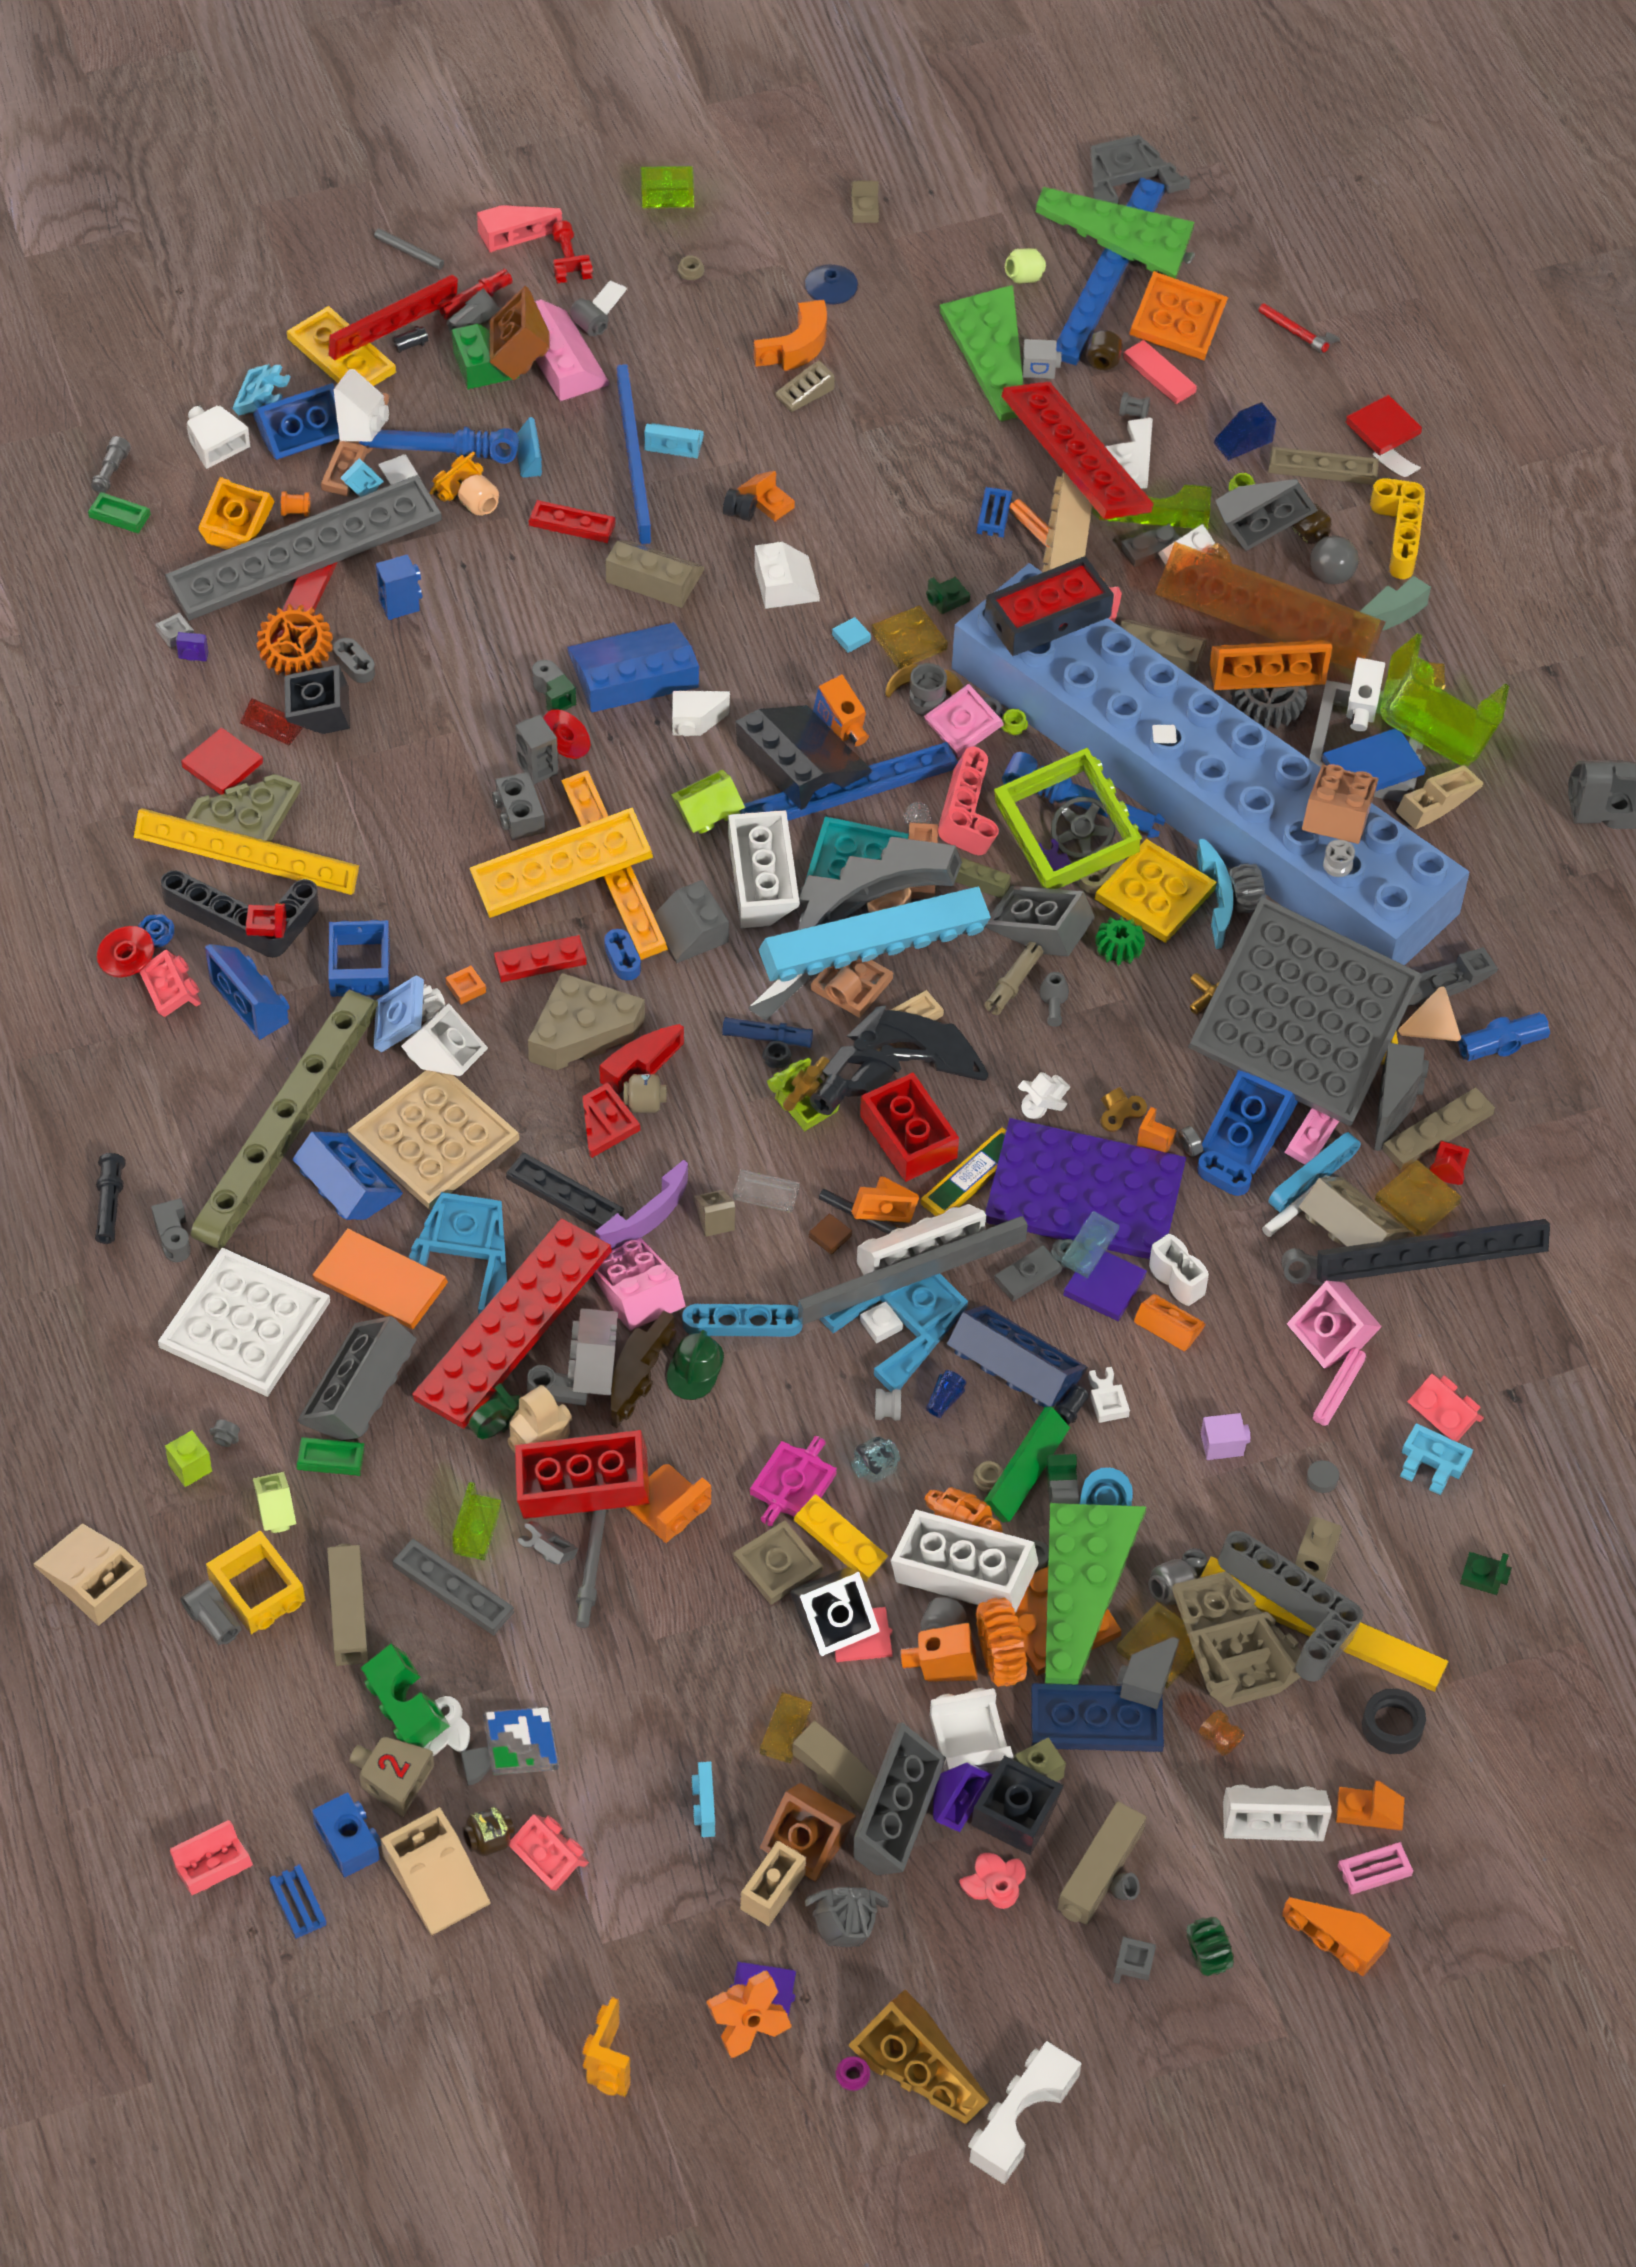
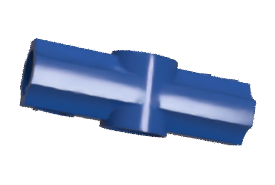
[1458,1012,1550,1061]

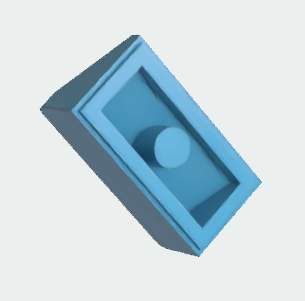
[517,417,542,477]

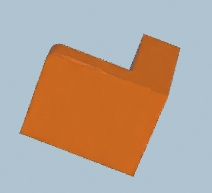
[1137,1107,1177,1153]

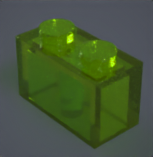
[641,166,694,208]

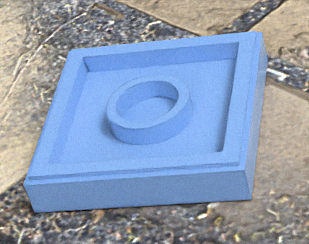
[374,976,424,1052]

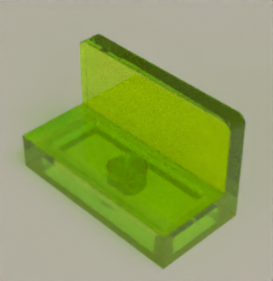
[452,1482,502,1561]

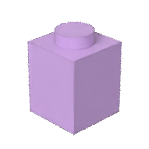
[1201,1413,1250,1460]

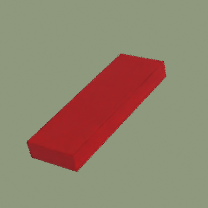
[529,500,616,543]

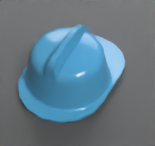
[1080,1467,1133,1506]

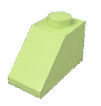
[253,1472,296,1533]

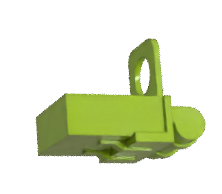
[767,1058,840,1132]

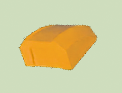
[199,477,275,550]

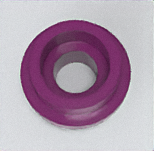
[836,2056,870,2091]

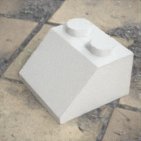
[334,369,389,442]
[754,542,820,609]
[401,1003,488,1076]

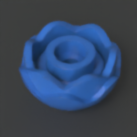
[138,914,174,948]

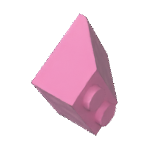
[1287,1281,1382,1369]

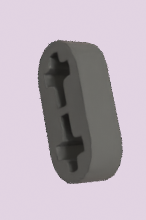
[333,638,375,683]

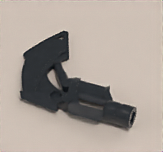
[810,1006,989,1115]

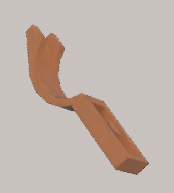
[321,393,389,497]

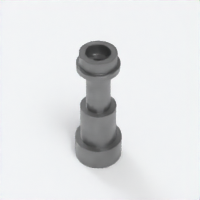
[91,436,131,493]

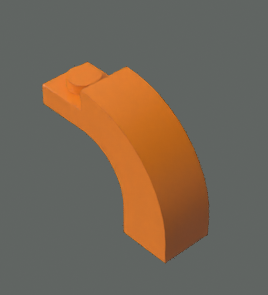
[754,300,827,371]

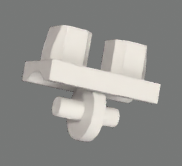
[1018,1072,1070,1119]

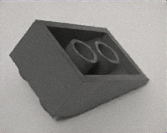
[1215,479,1318,551]
[985,885,1095,956]
[1374,1043,1429,1151]

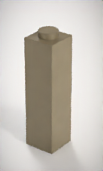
[327,1544,369,1666]
[1057,1801,1147,1925]

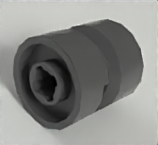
[909,663,947,716]

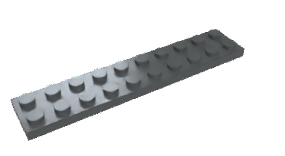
[165,475,442,621]

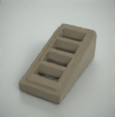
[775,361,835,413]

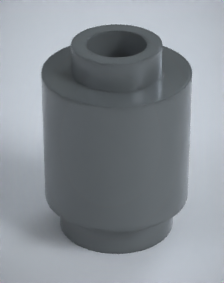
[570,298,609,336]

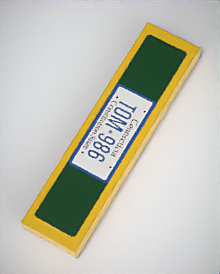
[921,1127,1006,1216]

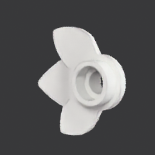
[424,1696,470,1756]

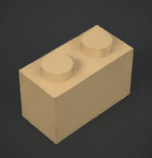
[741,1841,806,1926]

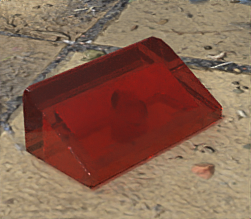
[240,698,303,746]

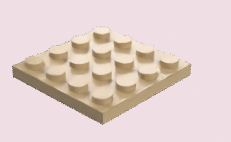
[348,1070,519,1210]

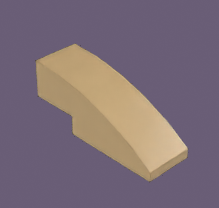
[1396,765,1483,830]

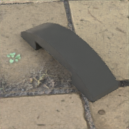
[1408,947,1498,1005]

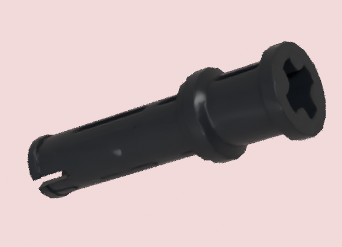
[95,1153,126,1244]

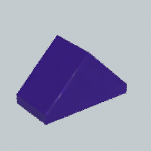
[933,1762,993,1832]

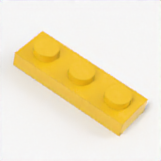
[793,1494,888,1582]

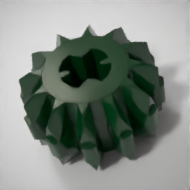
[1186,1917,1234,1976]

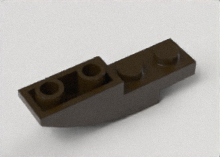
[611,1311,676,1428]

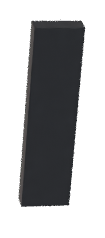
[506,1152,624,1230]

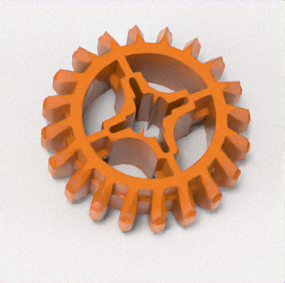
[256,604,333,676]
[976,1598,1027,1686]

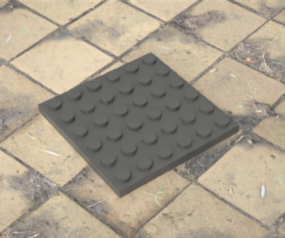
[1188,896,1422,1126]

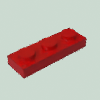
[494,935,587,983]

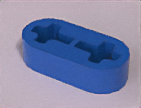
[604,929,641,981]
[1197,1151,1252,1196]

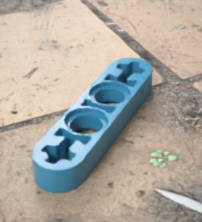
[1268,1132,1361,1213]
[682,1304,803,1337]

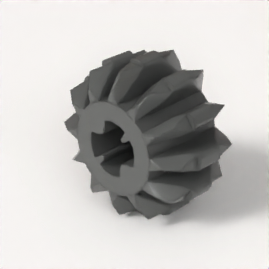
[1229,863,1266,913]

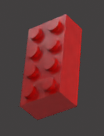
[515,1430,650,1519]

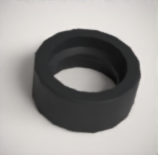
[1362,1688,1427,1754]

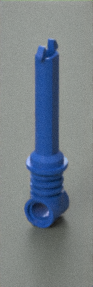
[359,426,520,464]
[1002,752,1165,838]

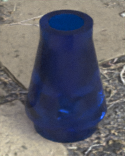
[926,1370,967,1418]

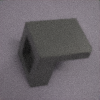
[1113,1937,1156,1984]

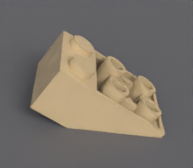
[34,1523,147,1626]
[381,1807,490,1936]

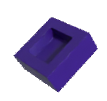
[176,632,208,661]

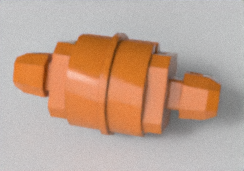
[924,1487,1003,1533]

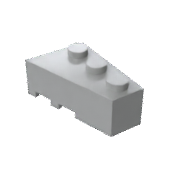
[568,1309,618,1395]

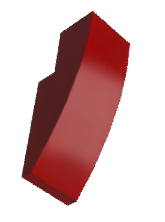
[599,1024,684,1095]

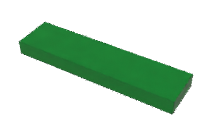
[984,1407,1070,1523]

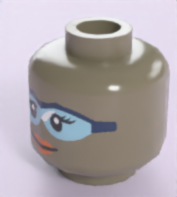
[624,1074,667,1113]

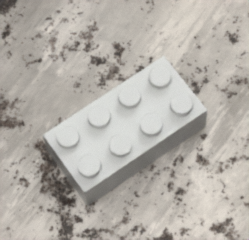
[891,1510,1038,1613]

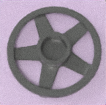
[1051,797,1116,859]

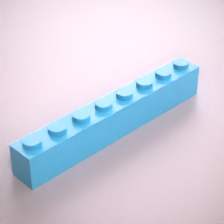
[758,886,991,982]

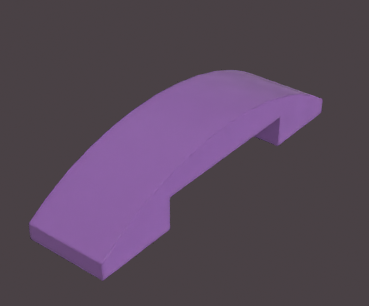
[595,1160,688,1249]

